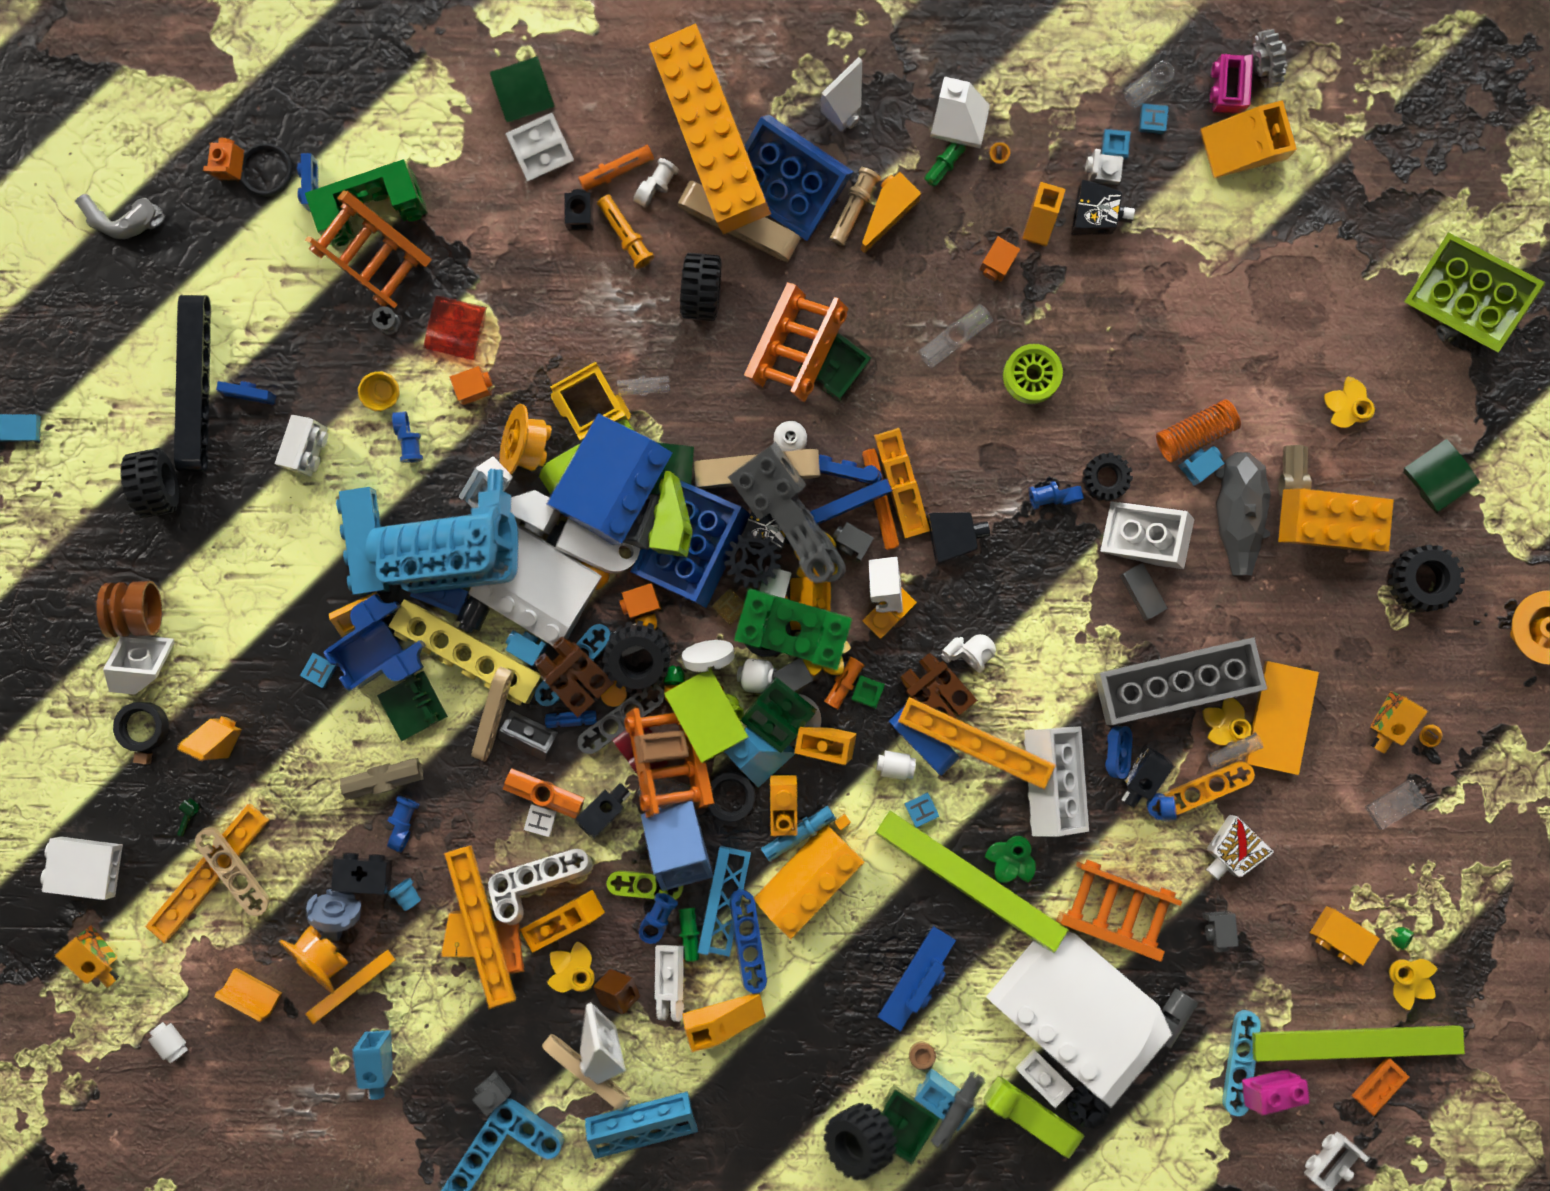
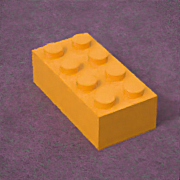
[1278,488,1394,552]

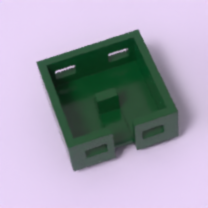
[798,333,871,402]
[881,1085,940,1165]

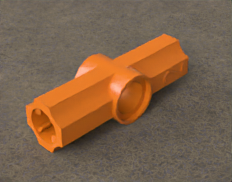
[503,768,585,819]

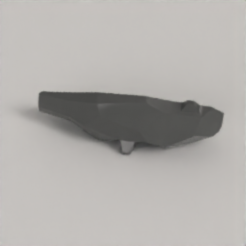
[1215,452,1271,576]

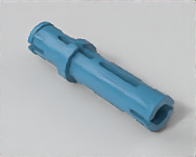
[761,805,836,862]

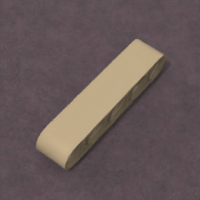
[677,181,801,262]
[694,449,820,489]

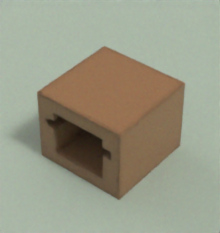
[133,752,152,764]

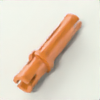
[578,144,654,192]

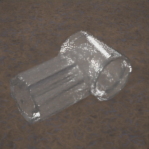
[1122,61,1175,109]

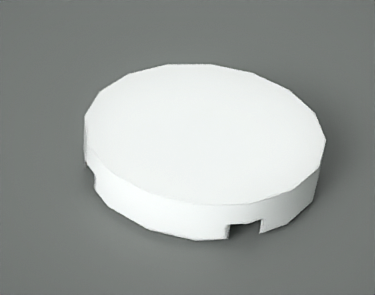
[682,640,734,672]

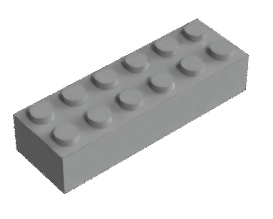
[1094,638,1267,725]

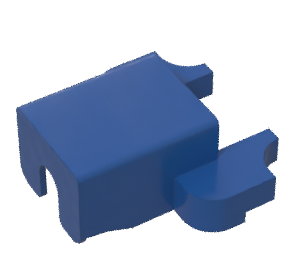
[324,594,426,691]

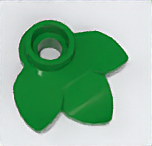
[985,836,1036,883]

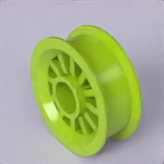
[1003,344,1063,404]

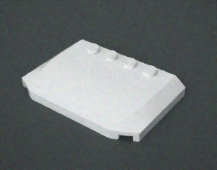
[986,932,1172,1107]

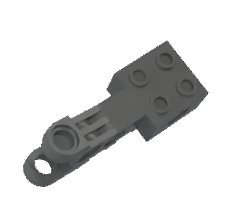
[728,442,846,582]

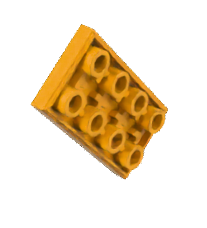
[1245,661,1319,775]

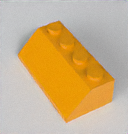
[754,825,864,939]

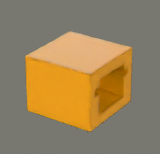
[834,813,851,830]

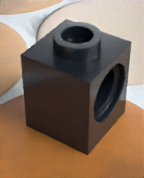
[564,189,593,231]

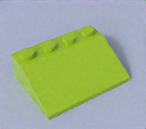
[1404,232,1545,353]

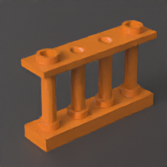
[305,190,432,308]
[744,282,848,402]
[624,708,714,818]
[1056,859,1182,961]

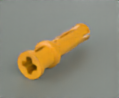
[597,195,655,269]

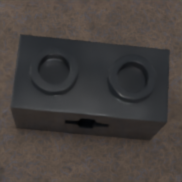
[331,852,393,894]

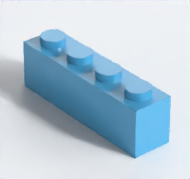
[336,487,390,596]

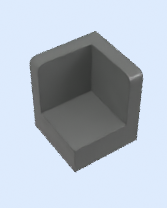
[774,658,813,691]

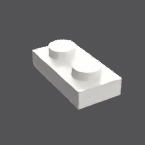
[1016,1049,1074,1108]

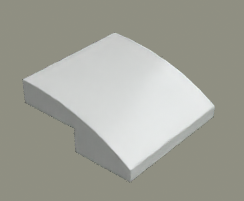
[506,113,574,181]

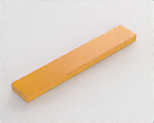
[898,697,1056,790]
[145,804,270,944]
[444,845,516,1009]

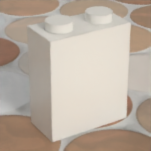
[41,837,123,900]

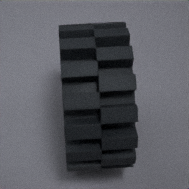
[1082,452,1133,502]

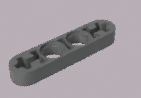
[578,684,665,754]

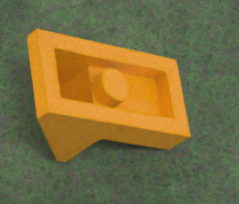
[862,587,917,639]

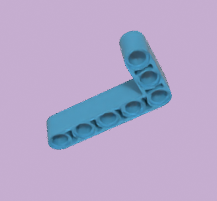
[441,1099,564,1191]

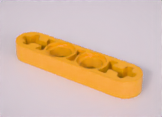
[1155,761,1255,816]
[305,950,396,1024]

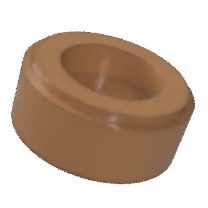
[909,1041,936,1070]

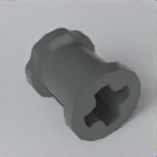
[372,306,401,335]

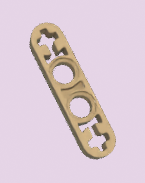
[471,666,513,762]
[195,827,269,916]
[542,1034,631,1111]

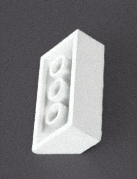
[1024,726,1089,836]

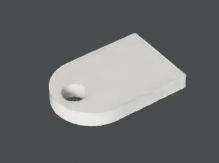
[555,518,640,573]

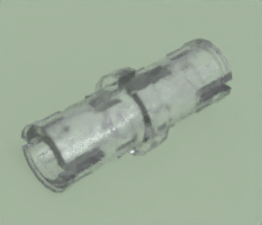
[617,375,670,396]
[1207,732,1264,770]

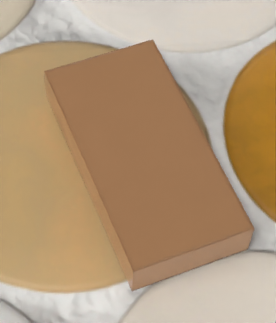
[634,730,689,764]

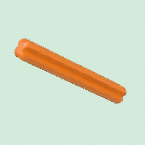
[862,449,899,550]

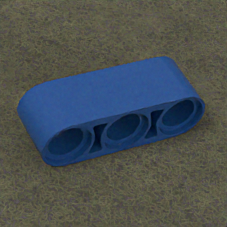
[888,706,960,776]

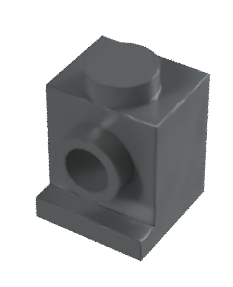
[832,523,874,562]
[1202,911,1238,952]
[473,1072,512,1116]

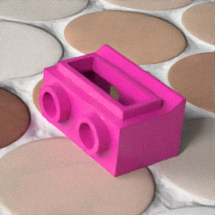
[1210,54,1253,114]
[1242,1069,1310,1115]

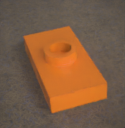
[494,921,524,974]
[1351,1057,1410,1116]

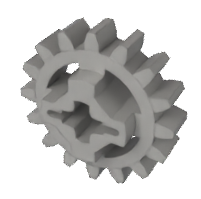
[1252,29,1288,88]

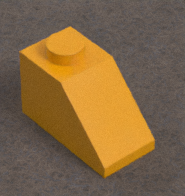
[795,727,857,765]

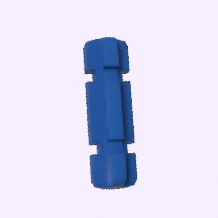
[545,710,597,728]

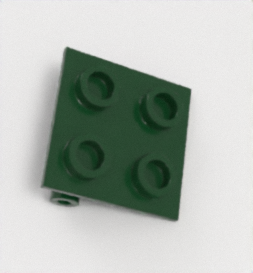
[377,671,448,742]

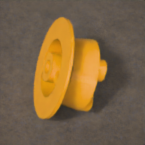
[500,404,552,474]
[1510,591,1550,665]
[279,925,349,994]

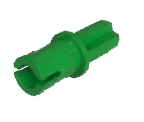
[925,142,966,187]
[678,908,700,962]

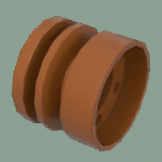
[97,581,162,638]

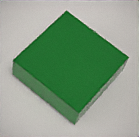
[851,675,885,709]

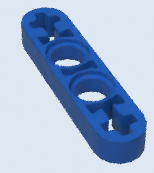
[810,479,892,525]
[730,889,767,993]

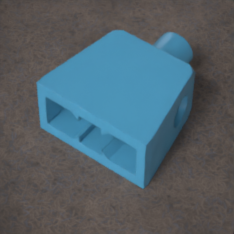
[353,1030,393,1100]

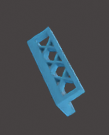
[698,846,751,957]
[585,1091,698,1159]

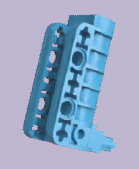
[366,468,518,593]

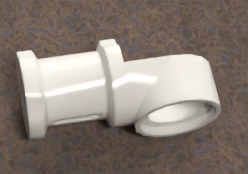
[633,158,679,207]

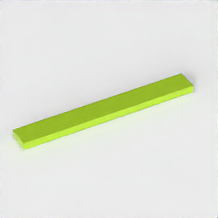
[875,811,1068,953]
[1252,1025,1465,1061]

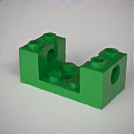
[305,159,428,247]
[734,588,852,670]

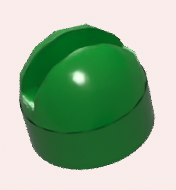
[664,665,685,685]
[1391,927,1415,951]

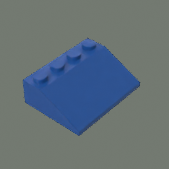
[745,115,854,241]
[546,414,672,545]
[630,480,750,608]

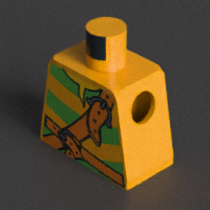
[1370,691,1428,754]
[55,925,120,988]

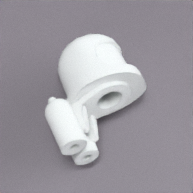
[941,634,996,673]

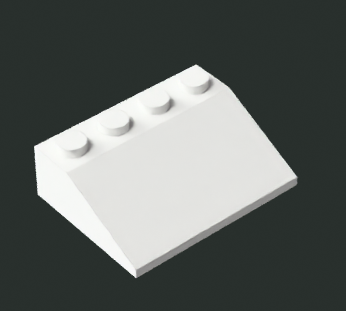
[468,524,602,646]

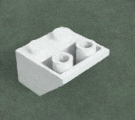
[275,415,328,477]
[510,490,562,537]

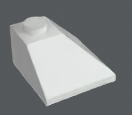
[820,57,862,132]
[930,77,990,148]
[103,635,175,695]
[580,1003,625,1085]

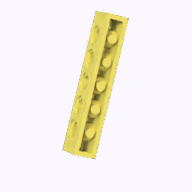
[388,599,543,705]

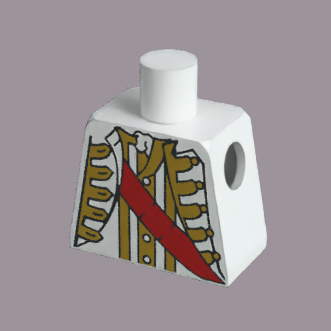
[1206,815,1274,880]

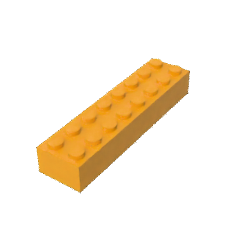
[649,23,771,235]

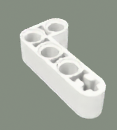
[488,849,593,925]

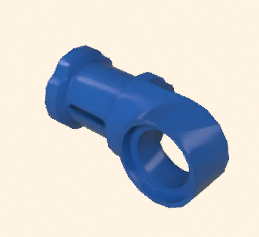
[392,411,423,463]
[1028,481,1084,510]
[1146,793,1176,822]
[387,796,420,853]
[639,893,678,944]

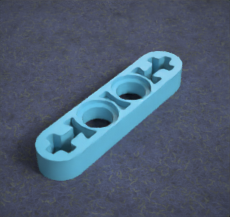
[1222,1010,1261,1116]

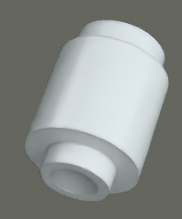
[876,751,916,781]
[148,1022,188,1063]

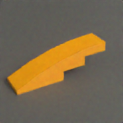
[874,428,930,538]

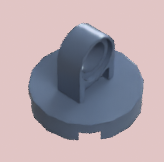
[306,889,361,941]

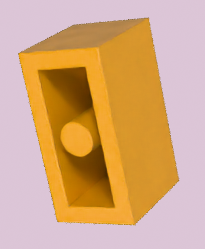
[1310,906,1380,965]

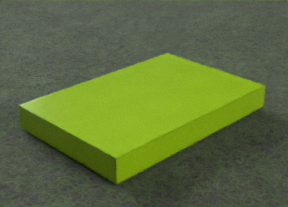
[664,668,749,764]

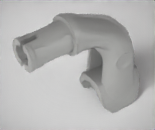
[75,194,165,239]

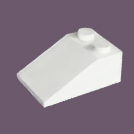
[1100,501,1194,569]

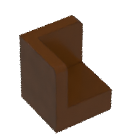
[593,969,640,1015]

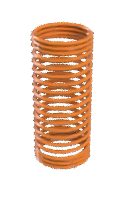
[1156,399,1241,463]

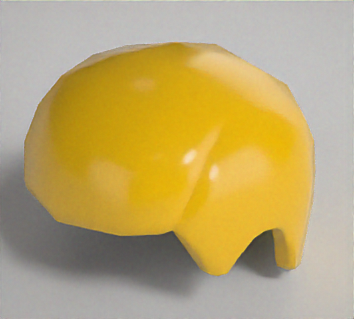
[358,371,400,412]

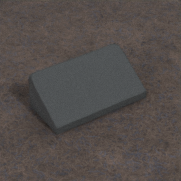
[623,495,659,550]
[1120,563,1168,621]
[498,710,558,761]

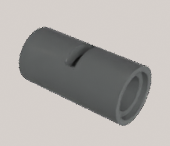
[1162,988,1199,1049]

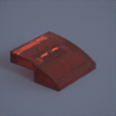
[423,295,487,360]

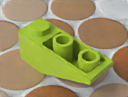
[648,471,693,557]

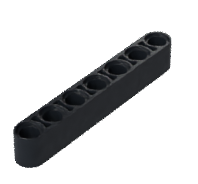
[174,295,211,471]

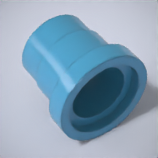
[388,878,421,911]

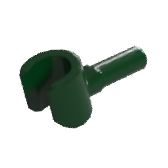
[177,798,200,837]

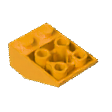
[1200,100,1297,178]

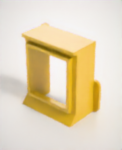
[550,362,631,442]

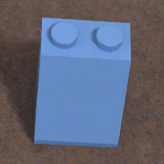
[641,801,713,891]

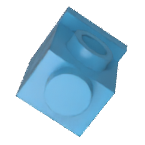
[1178,446,1225,486]
[505,630,549,667]

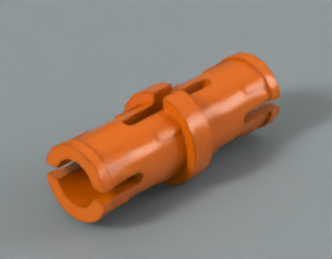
[824,656,865,710]

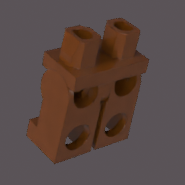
[534,636,615,718]
[900,653,978,718]

